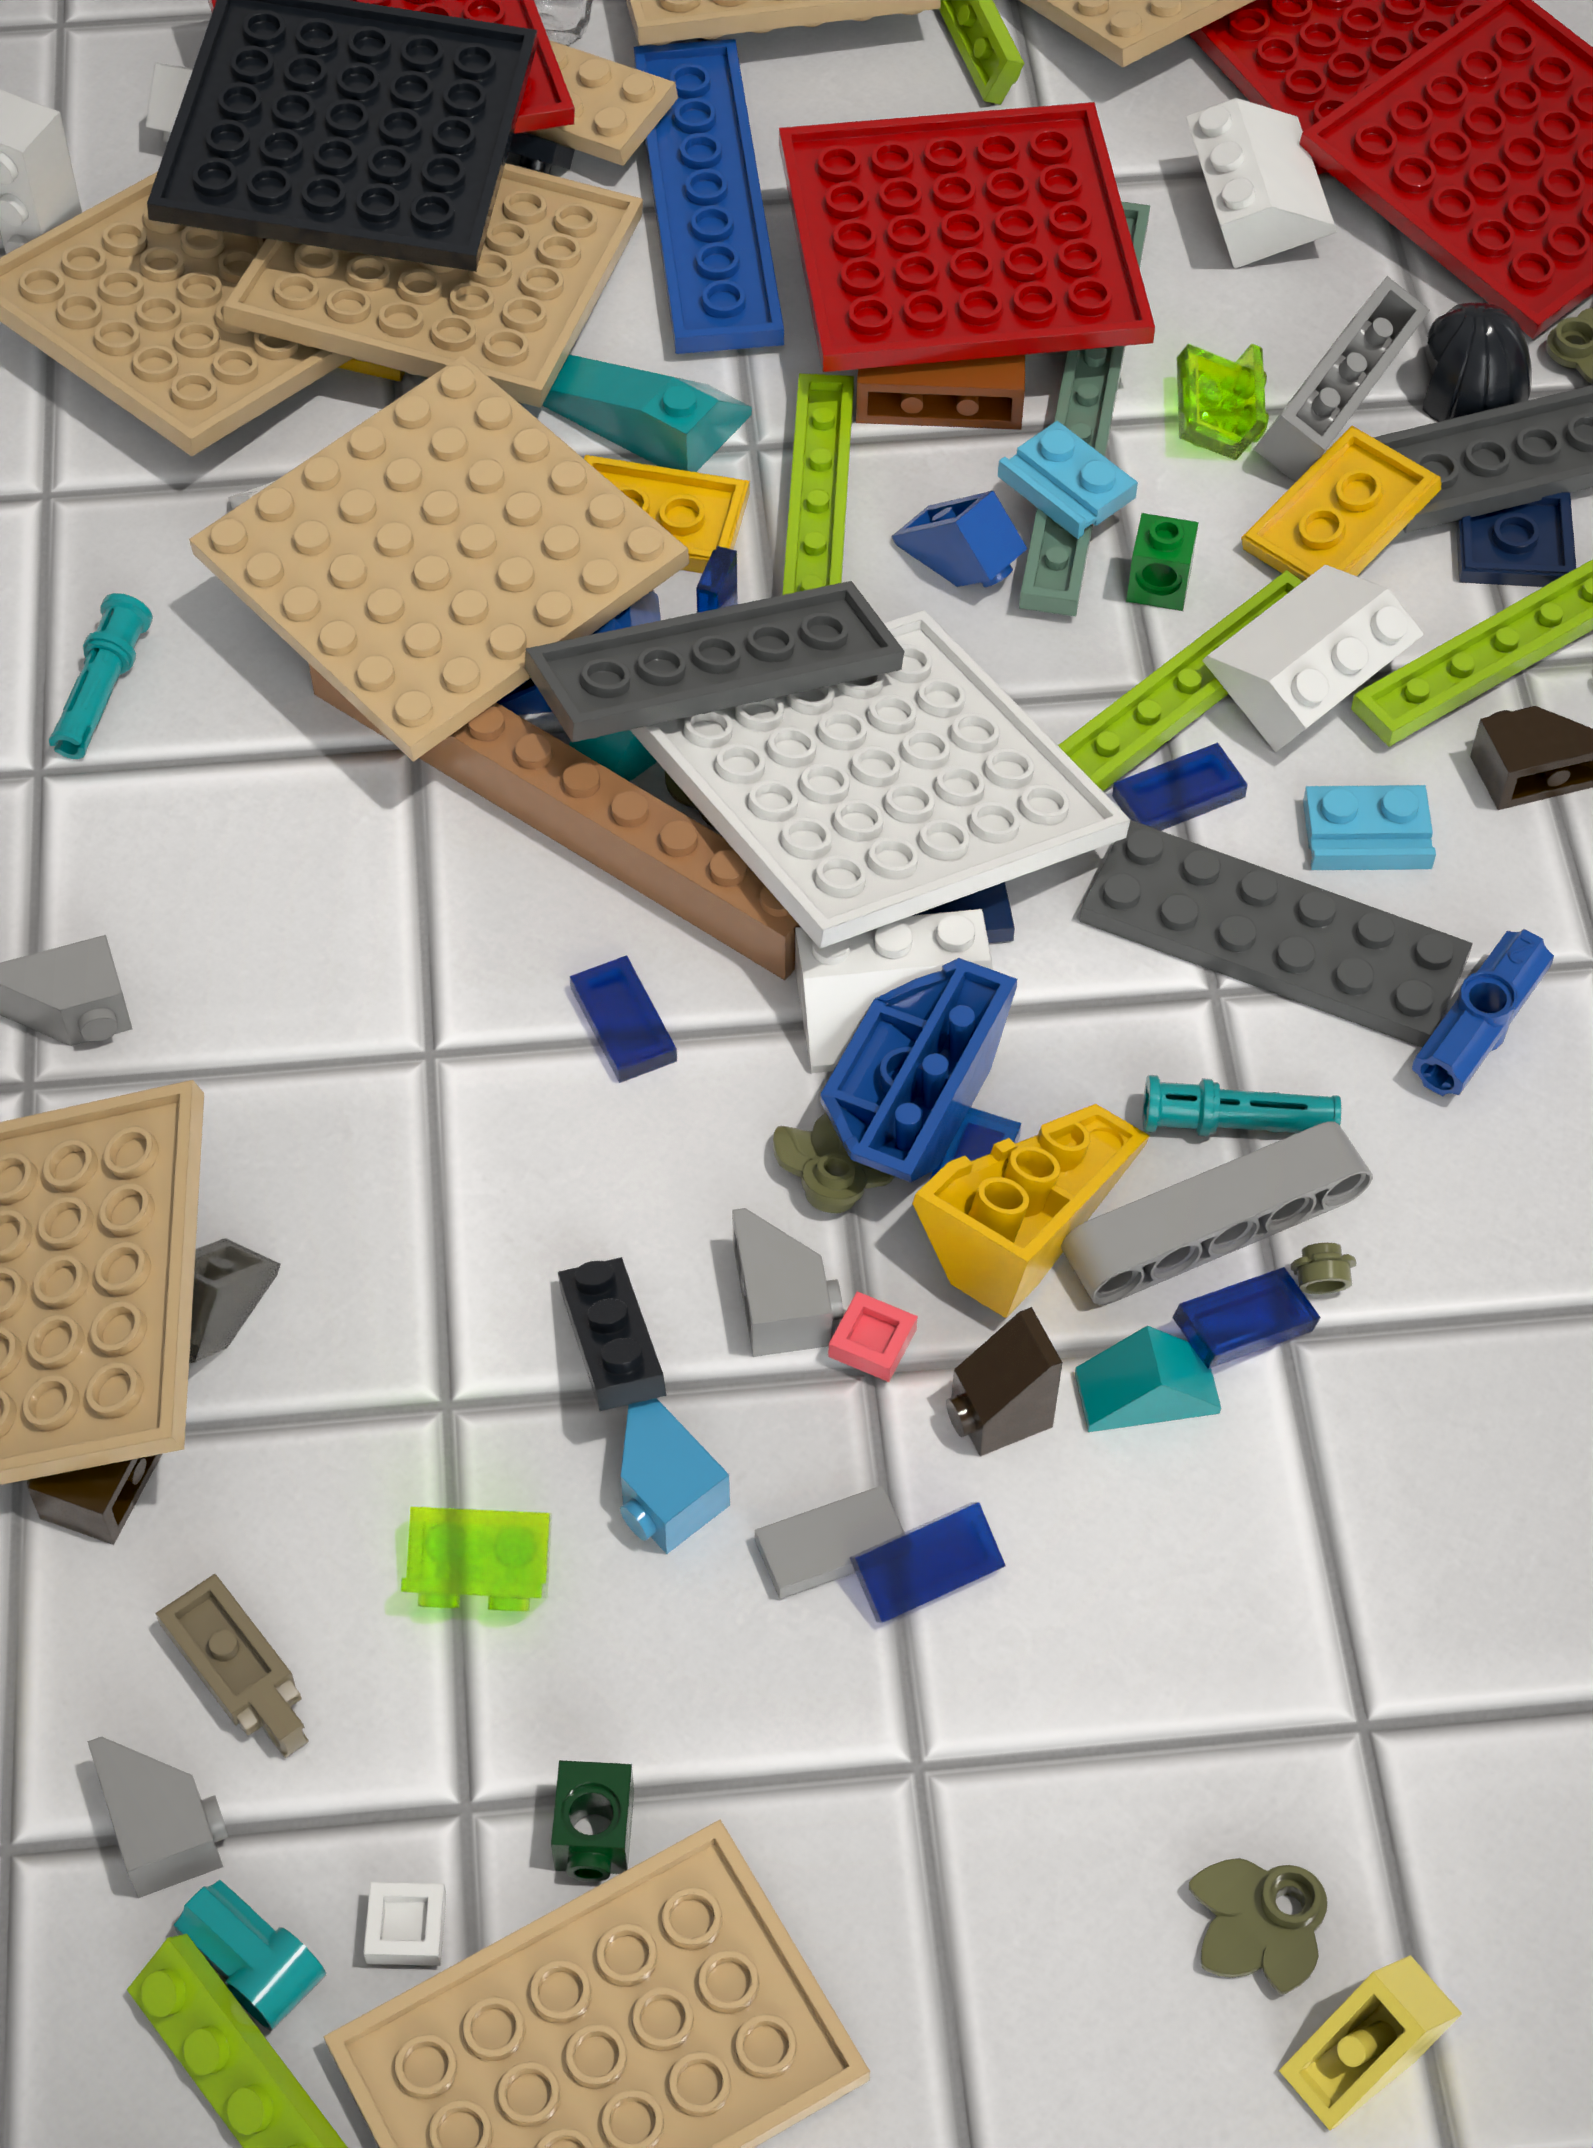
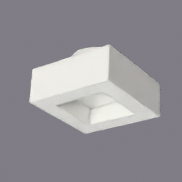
[364,1882,446,1966]

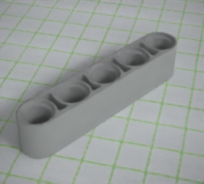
[1061,1122,1373,1305]

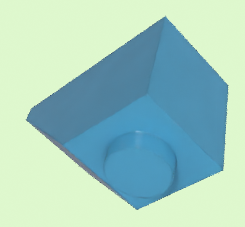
[620,1398,730,1554]

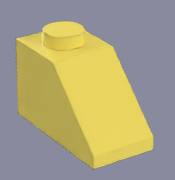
[1279,1955,1462,2131]

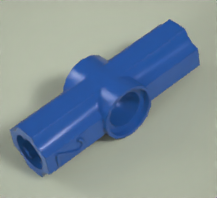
[1412,929,1554,1096]

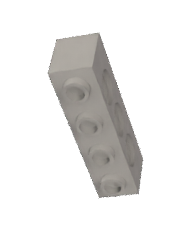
[1253,276,1430,482]

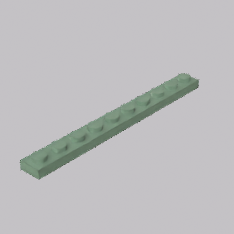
[1019,201,1150,617]

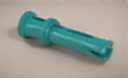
[49,593,153,759]
[1143,1075,1342,1136]

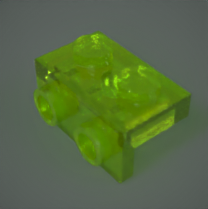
[1176,344,1269,460]
[401,1507,552,1611]

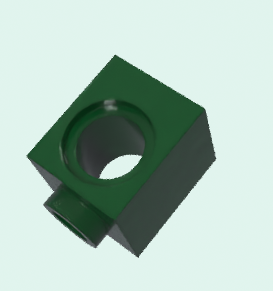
[551,1760,634,1882]

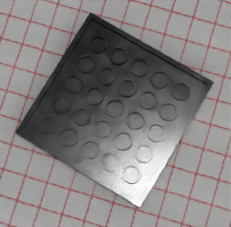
[147,0,537,272]

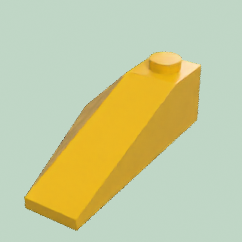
[912,1104,1150,1318]

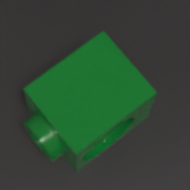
[1126,513,1199,611]

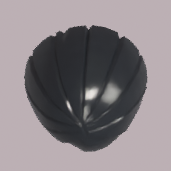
[1423,302,1532,422]

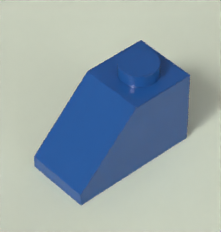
[891,491,1028,587]

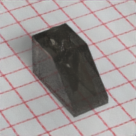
[189,1238,281,1363]

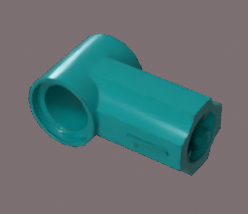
[174,1880,326,2031]

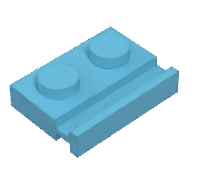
[998,421,1138,539]
[1303,785,1436,870]

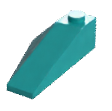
[542,354,752,472]

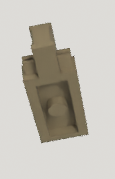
[155,1574,309,1758]

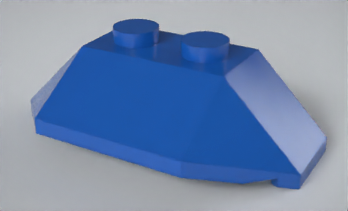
[820,958,1017,1183]

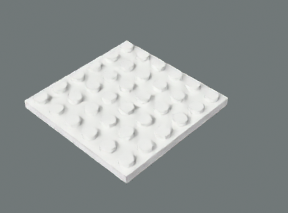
[630,610,1130,949]

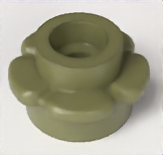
[1291,1242,1357,1294]

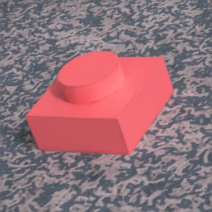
[828,1291,918,1382]

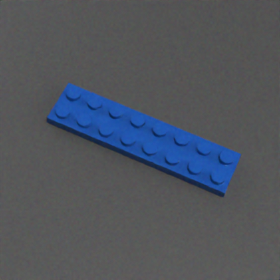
[633,39,784,354]

